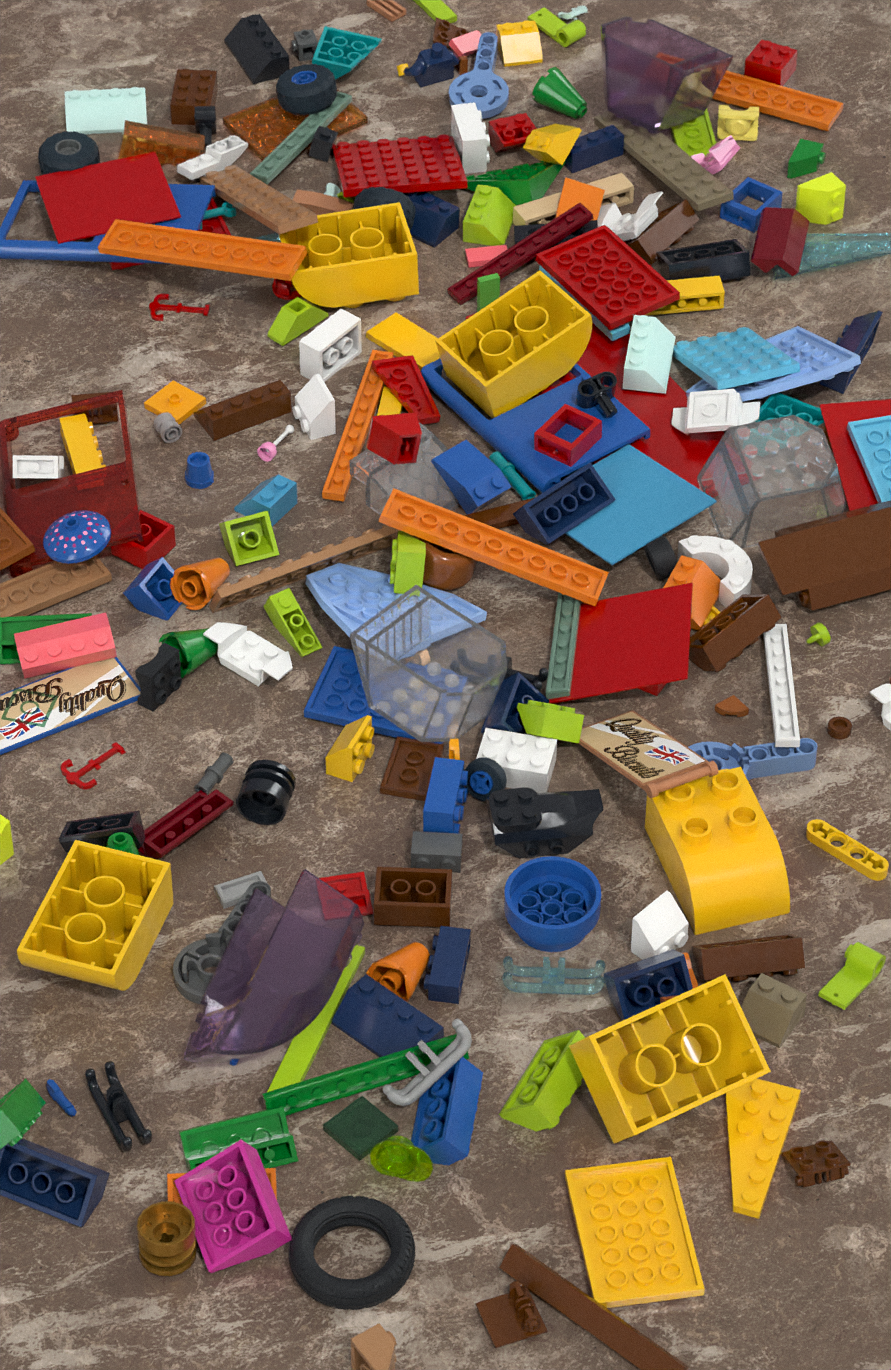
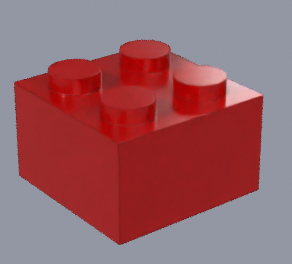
[744,39,798,86]
[110,509,176,569]

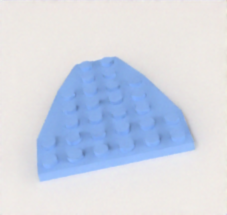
[686,326,861,402]
[305,563,487,660]

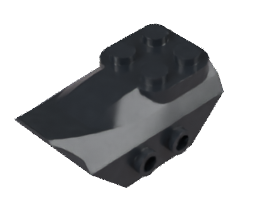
[486,787,604,859]

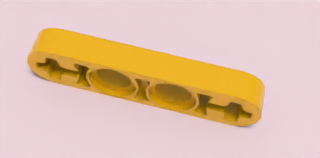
[806,819,889,881]

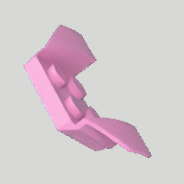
[691,135,740,175]

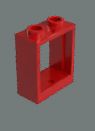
[534,404,602,467]

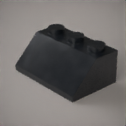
[59,811,145,854]

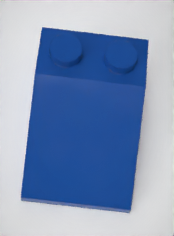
[431,440,512,514]

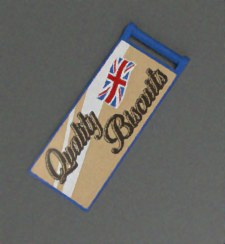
[0,657,141,755]

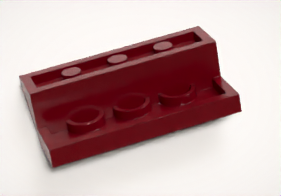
[750,207,810,277]
[138,789,234,859]

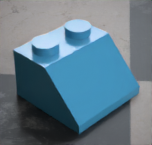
[234,474,298,526]

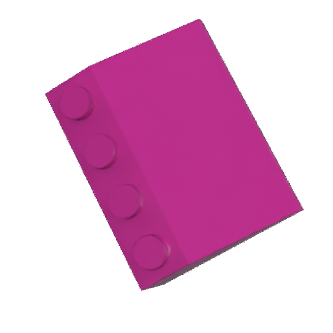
[175,1140,292,1273]

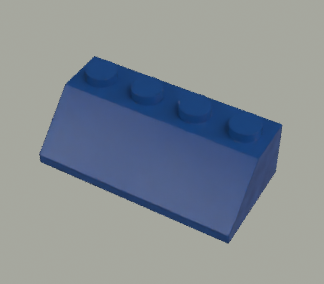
[408,1057,483,1165]

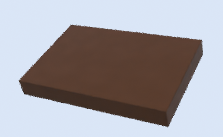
[380,736,444,801]

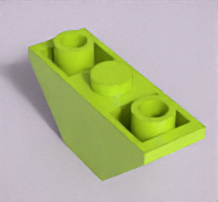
[268,297,328,346]

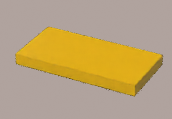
[366,312,440,371]

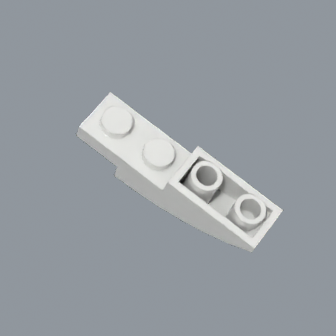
[177,136,248,180]

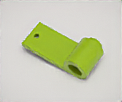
[527,7,586,47]
[818,942,886,1010]

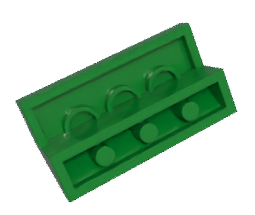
[0,613,92,664]
[179,1106,298,1171]

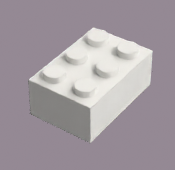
[451,103,490,174]
[299,309,362,382]
[476,728,557,793]

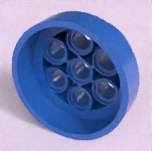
[504,856,601,952]

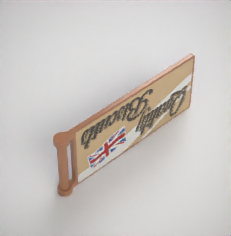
[579,711,718,798]

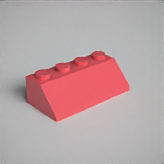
[14,612,117,679]

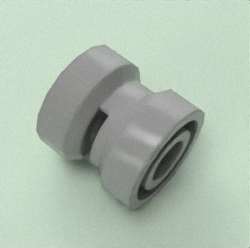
[153,412,182,443]

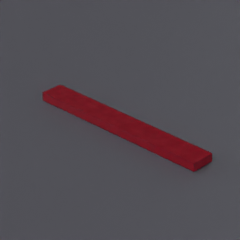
[447,203,593,306]

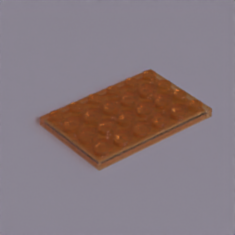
[223,90,368,161]

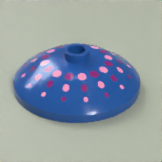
[43,510,111,564]

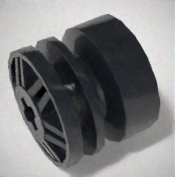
[236,759,296,825]

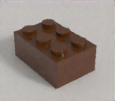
[170,69,218,125]
[374,867,452,927]

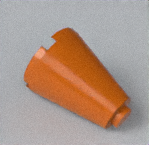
[170,558,230,610]
[366,942,430,1002]

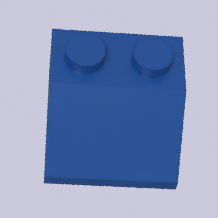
[123,557,183,621]

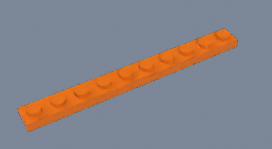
[322,350,394,502]

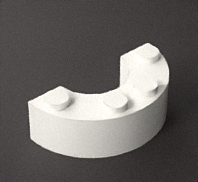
[677,535,753,608]

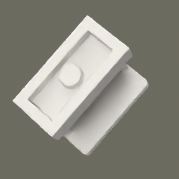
[13,455,64,478]

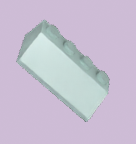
[65,87,147,134]
[623,315,675,394]

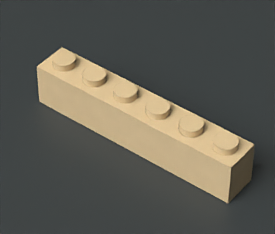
[513,173,634,226]

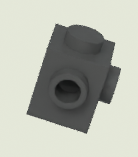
[291,29,318,62]

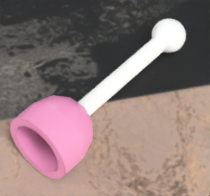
[257,425,294,462]

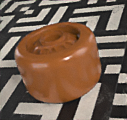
[413,536,478,590]

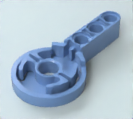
[449,32,509,119]
[688,738,817,781]

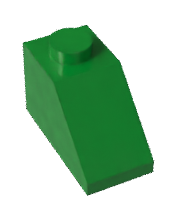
[787,139,826,179]

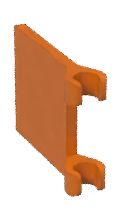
[554,178,605,220]

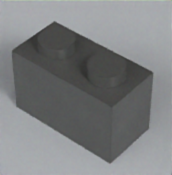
[411,831,463,873]

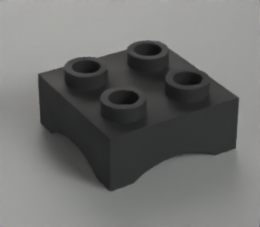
[135,643,182,712]

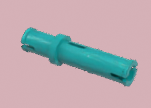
[489,451,536,500]

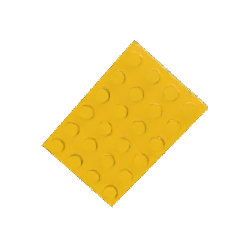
[565,1157,705,1308]

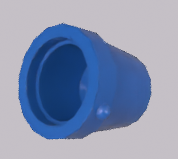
[185,452,214,489]

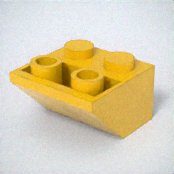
[325,715,375,782]

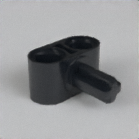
[195,106,217,149]
[576,372,617,418]

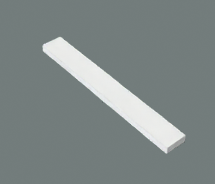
[763,624,800,747]

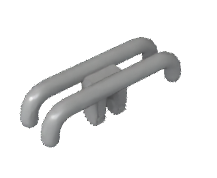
[383,1019,472,1106]

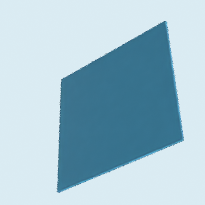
[565,444,717,565]

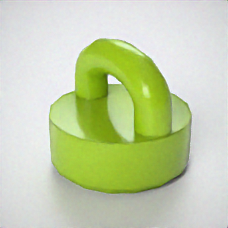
[806,623,831,647]

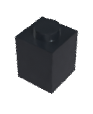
[309,125,338,162]

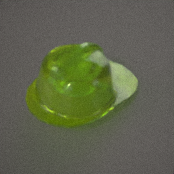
[370,1135,433,1182]

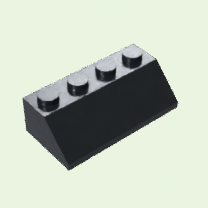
[224,14,290,85]
[656,239,751,282]

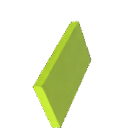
[667,107,716,157]

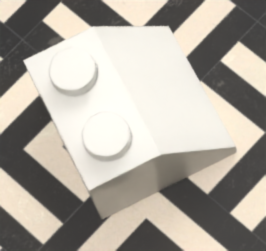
[293,374,336,440]
[631,891,689,960]

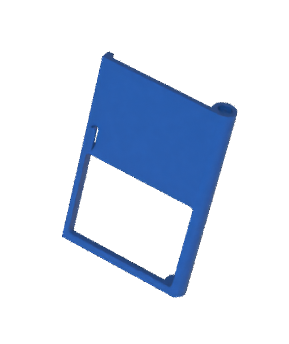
[0,180,216,264]
[420,358,650,493]

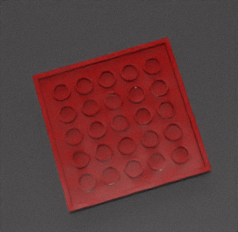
[332,134,468,197]

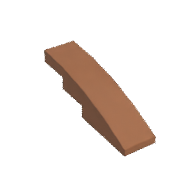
[293,189,354,215]

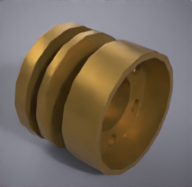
[137,1201,197,1276]

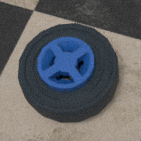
[464,757,507,801]

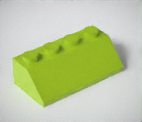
[499,1030,585,1132]

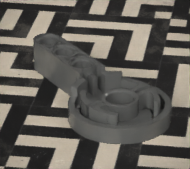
[173,881,272,1005]

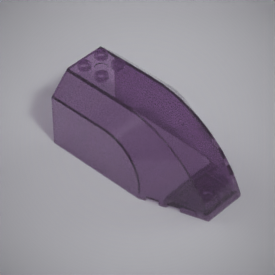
[183,869,365,1063]

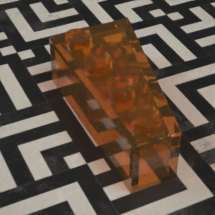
[117,120,205,167]

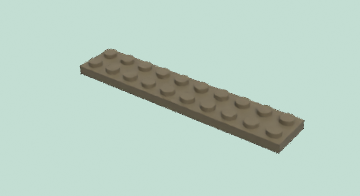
[594,106,734,211]

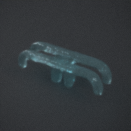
[502,956,606,995]

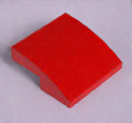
[314,871,373,922]

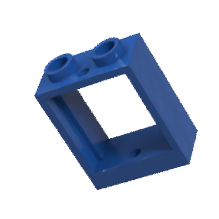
[720,177,783,233]

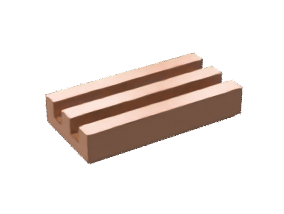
[366,0,406,22]

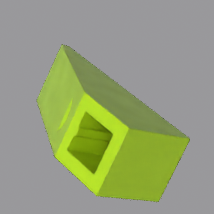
[263,588,323,657]

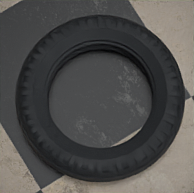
[289,1196,415,1310]

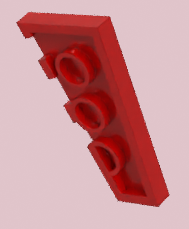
[371,355,441,425]

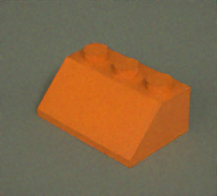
[663,555,721,630]

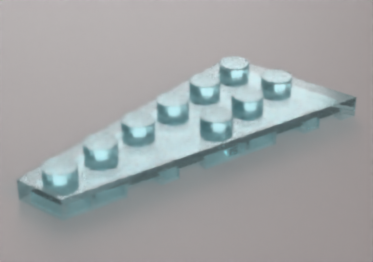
[773,233,891,280]

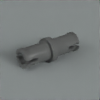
[194,752,234,795]

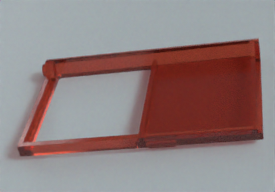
[0,390,144,578]

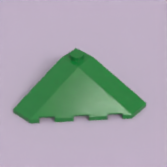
[466,161,566,205]

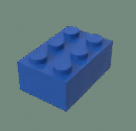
[423,757,468,834]

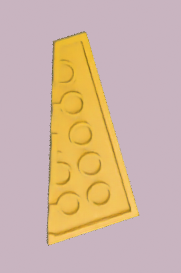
[725,1078,801,1219]

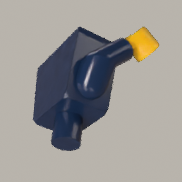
[396,42,459,88]

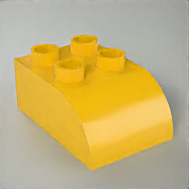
[278,202,419,308]
[435,270,592,419]
[645,767,790,935]
[17,840,174,991]
[569,974,771,1144]

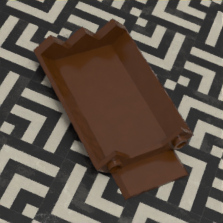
[758,500,891,611]

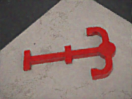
[149,294,210,321]
[61,742,126,790]

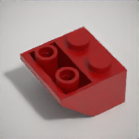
[488,113,537,152]
[366,413,422,464]

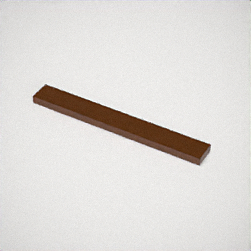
[499,1244,688,1370]

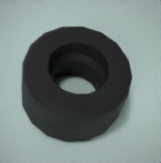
[644,535,678,581]

